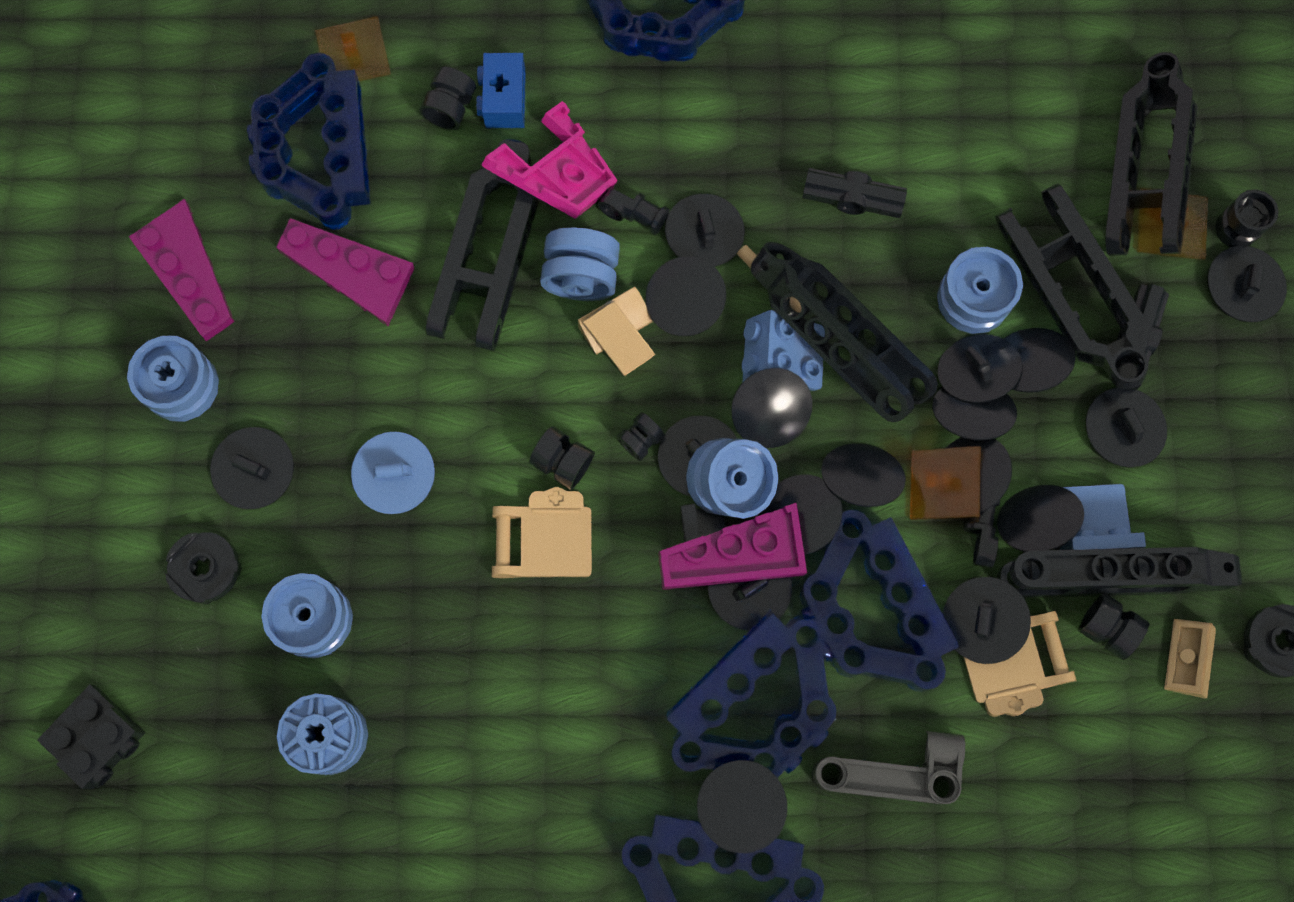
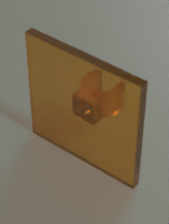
[315,16,391,88]
[1137,189,1208,260]
[910,446,981,520]

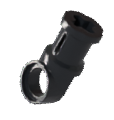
[598,189,670,235]
[963,500,1000,568]

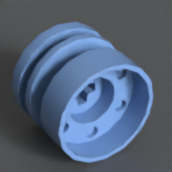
[276,693,368,775]

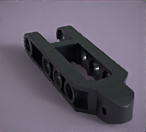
[1105,52,1198,256]
[426,139,539,351]
[995,183,1148,389]
[751,242,938,422]
[997,547,1243,598]

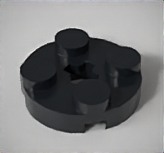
[165,532,242,604]
[1243,604,1294,678]

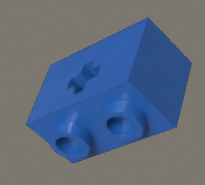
[477,53,526,128]

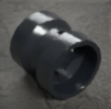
[616,412,665,461]

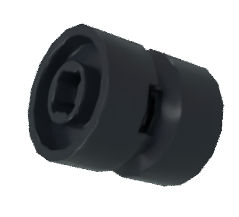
[419,66,476,130]
[1215,189,1279,247]
[529,426,595,490]
[1078,593,1150,660]

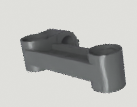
[812,731,965,804]

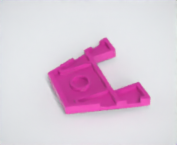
[482,101,618,219]

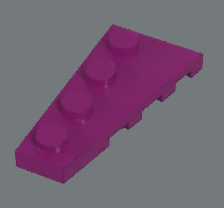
[129,199,235,341]
[276,218,415,326]
[658,502,807,590]

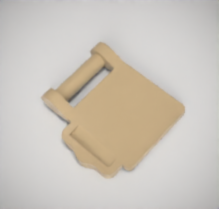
[492,487,592,578]
[963,611,1077,717]

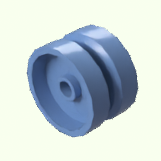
[540,227,620,301]
[937,247,1023,334]
[127,336,219,422]
[686,438,779,519]
[261,573,353,658]

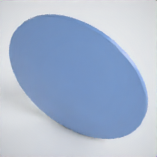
[351,432,435,514]

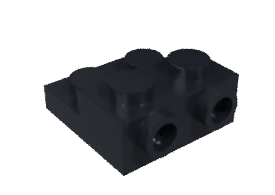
[37,684,145,789]

